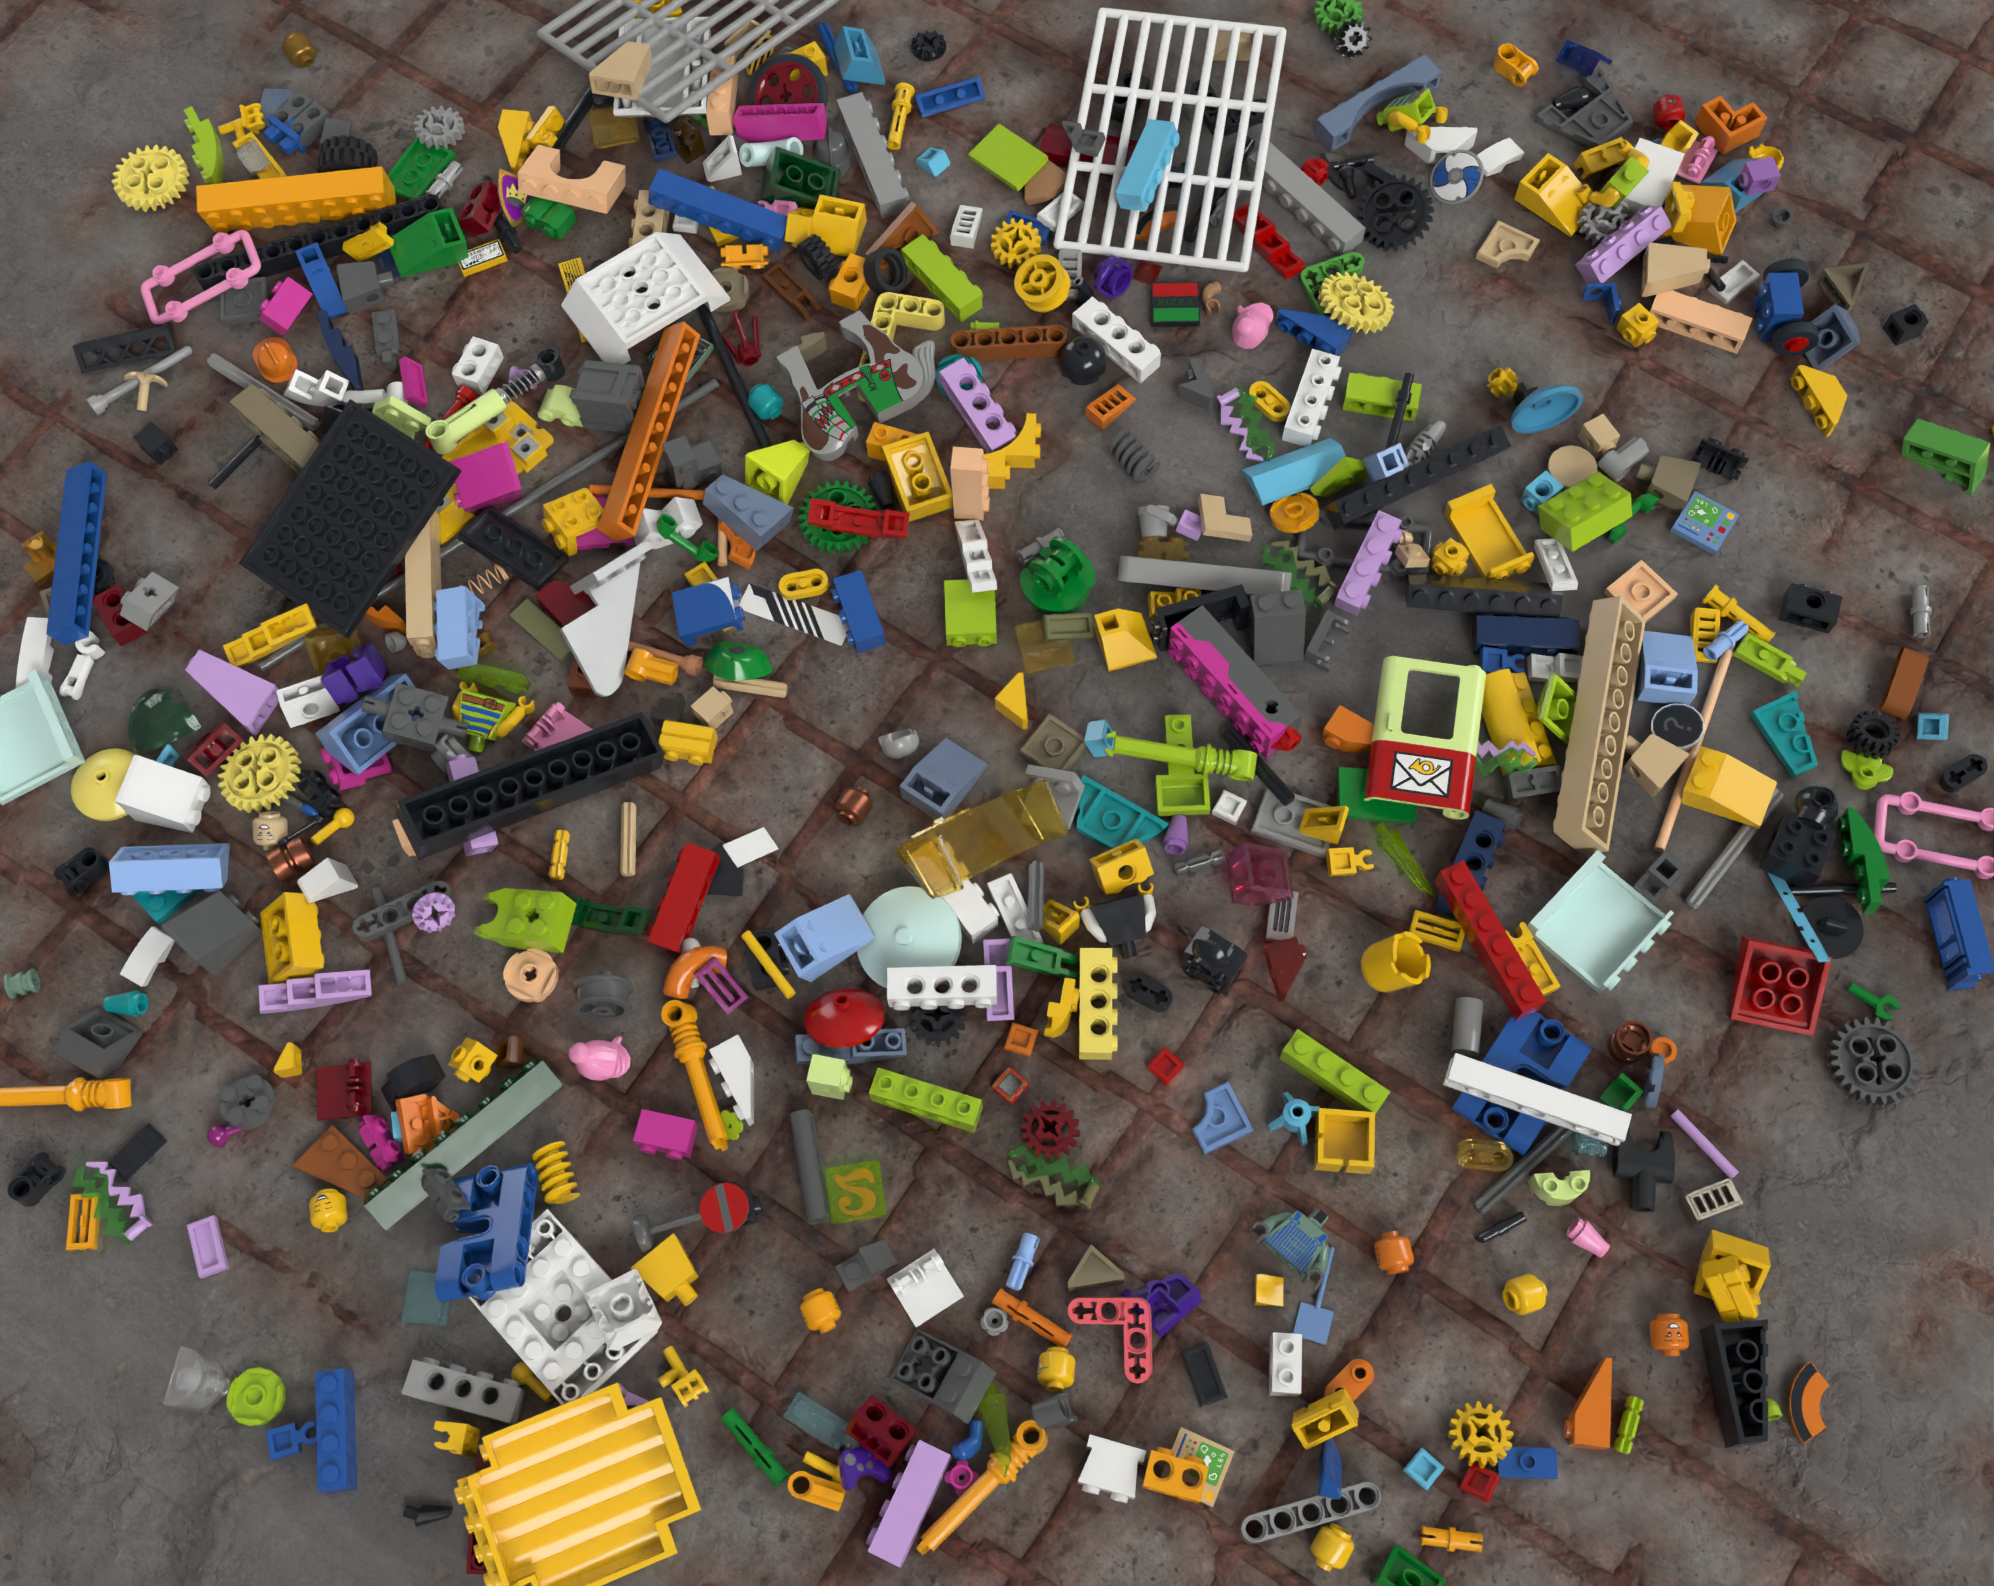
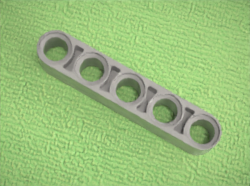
[1239,1482,1381,1544]

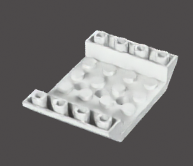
[561,232,731,364]

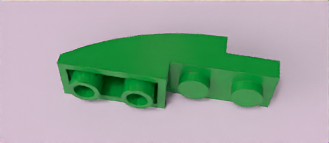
[1837,807,1890,915]

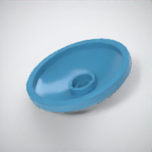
[1510,385,1583,434]

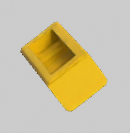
[1690,608,1720,663]

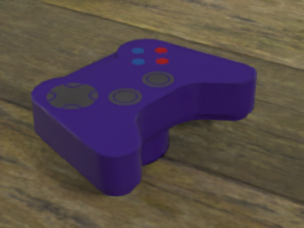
[838,1447,892,1491]

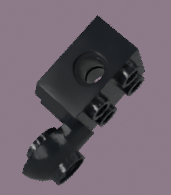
[1758,786,1839,890]
[1181,926,1248,996]

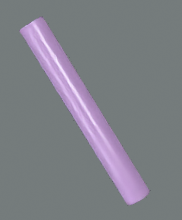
[1670,1109,1739,1179]

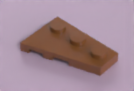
[865,201,940,271]
[292,1125,389,1199]

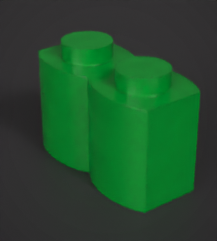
[520,196,577,240]

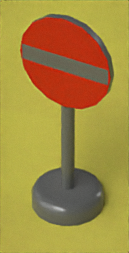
[633,1183,749,1254]

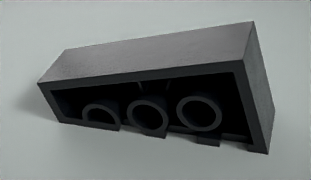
[1700,1319,1768,1448]

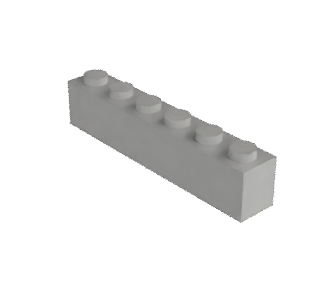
[836,92,910,219]
[1247,142,1365,256]

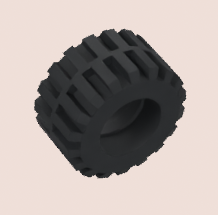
[317,135,378,173]

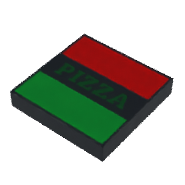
[1151,282,1200,327]

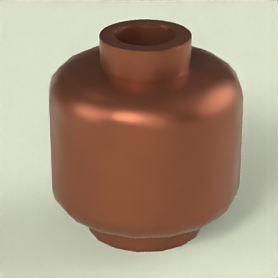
[835,787,873,826]

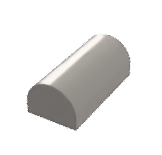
[1451,997,1483,1057]

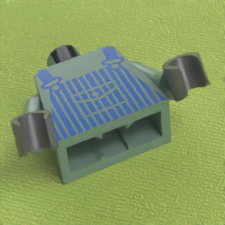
[1247,1207,1330,1291]

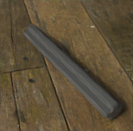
[1473,1125,1573,1215]

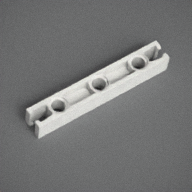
[1443,1053,1632,1146]

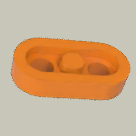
[1324,1359,1374,1401]

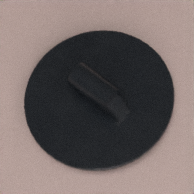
[1798,896,1864,959]

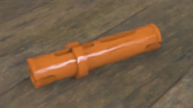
[992,1288,1073,1348]

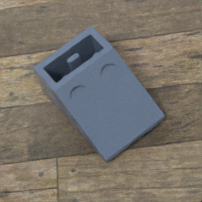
[899,738,988,825]

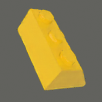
[260,892,324,985]

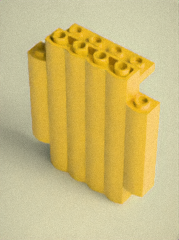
[454,1382,701,1586]

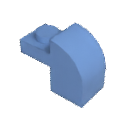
[1362,443,1409,482]

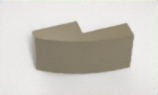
[779,332,827,363]

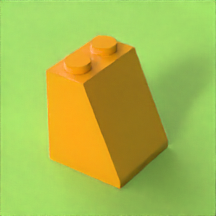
[1663,185,1737,256]

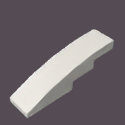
[955,519,997,593]
[15,617,54,689]

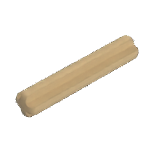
[713,675,788,698]
[620,802,636,877]

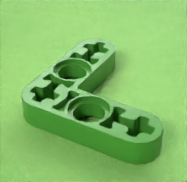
[1299,252,1365,316]

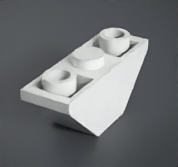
[1404,126,1477,164]

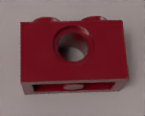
[182,720,244,777]

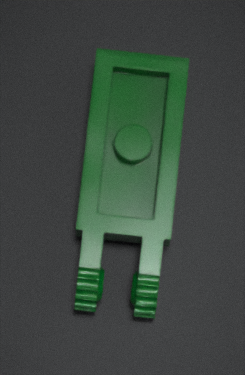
[1005,936,1080,980]

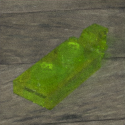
[457,664,531,693]

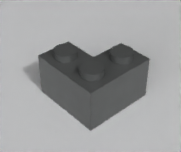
[662,435,723,490]

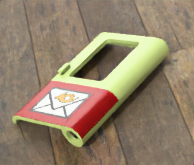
[1364,656,1486,820]

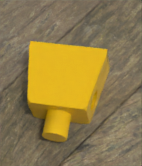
[631,1233,699,1306]

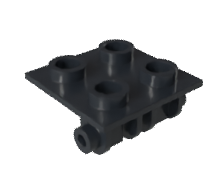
[1691,438,1749,481]

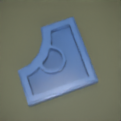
[1192,1082,1254,1155]

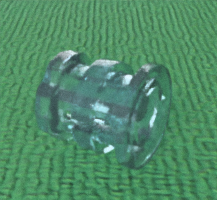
[1574,1132,1608,1158]

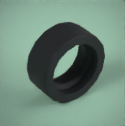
[863,247,908,295]

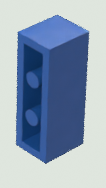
[831,570,886,654]

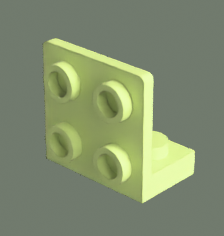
[372,395,431,439]

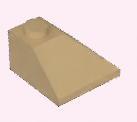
[1213,22,1257,61]

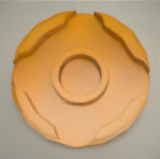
[1270,493,1320,533]

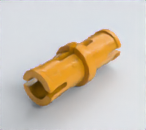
[1420,1525,1483,1553]

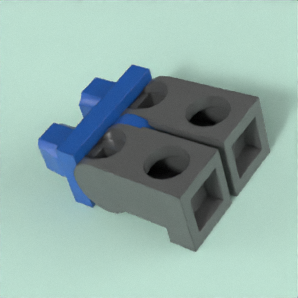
[263,90,332,156]

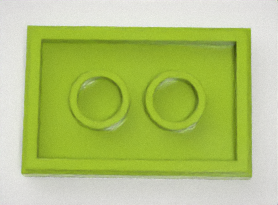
[968,124,1049,192]

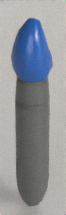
[279,793,319,816]

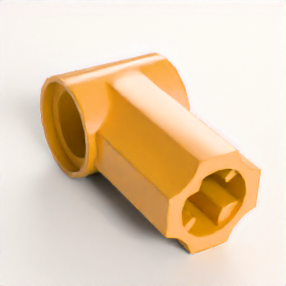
[624,648,679,686]
[788,1471,846,1512]

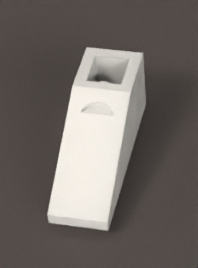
[708,1035,754,1126]

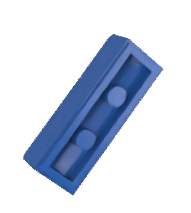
[914,76,986,118]

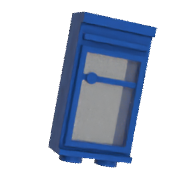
[1923,877,1994,991]

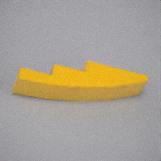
[223,604,317,668]

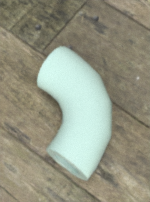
[739,137,803,167]

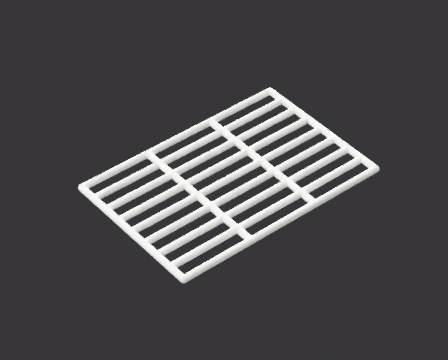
[1053,7,1287,272]

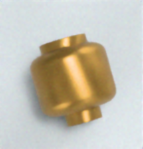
[282,32,317,68]

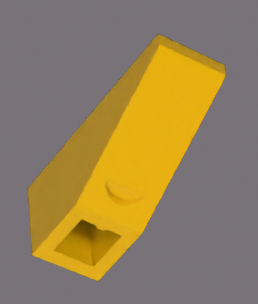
[498,109,535,176]

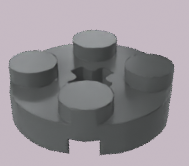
[219,1074,277,1130]

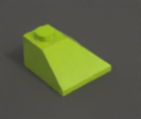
[1536,673,1577,744]

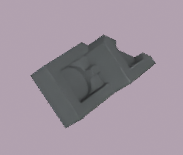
[1062,121,1106,157]

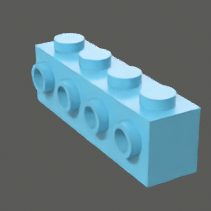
[1115,119,1180,212]

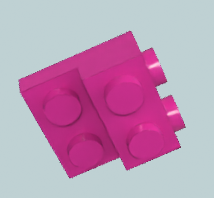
[320,747,391,791]

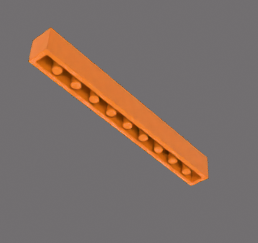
[598,321,700,542]

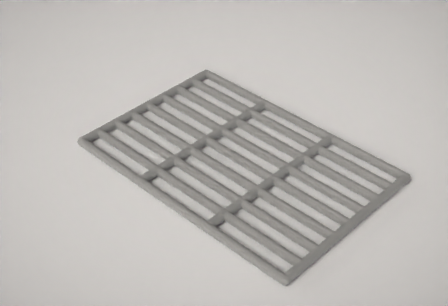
[537,0,840,123]

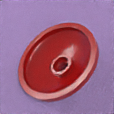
[804,987,885,1048]

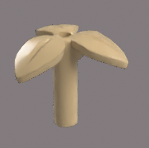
[124,371,168,411]

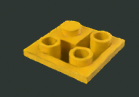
[1094,608,1157,672]

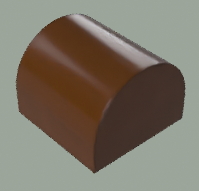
[496,1035,524,1069]

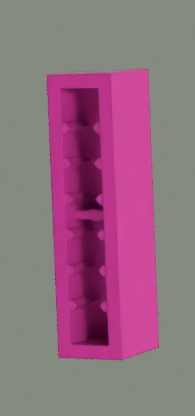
[732,103,827,142]

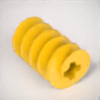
[532,1141,580,1204]

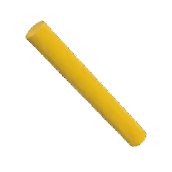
[741,930,796,999]

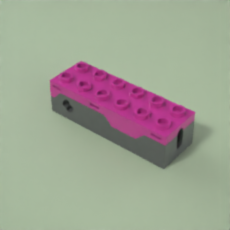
[1168,605,1302,759]

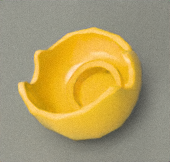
[1747,144,1784,170]

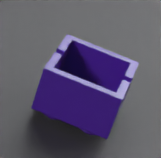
[320,641,388,705]

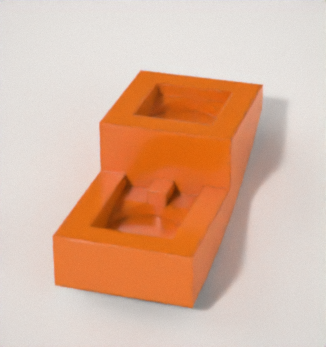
[364,605,406,634]

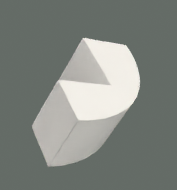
[283,369,349,406]

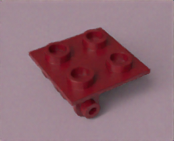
[317,1058,372,1121]

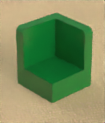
[1597,1073,1644,1112]

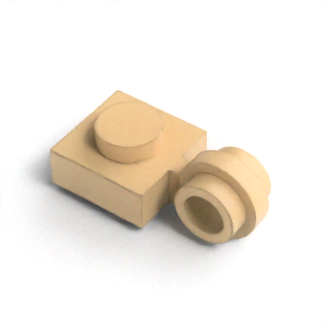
[1393,530,1430,568]

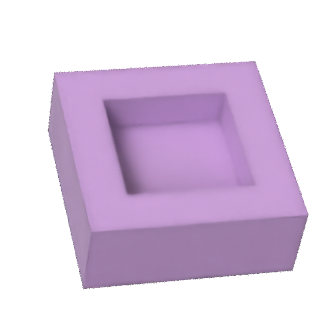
[1175,509,1202,541]

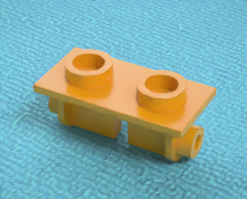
[721,244,770,269]

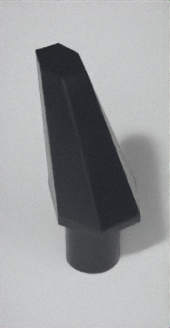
[403,1504,453,1527]

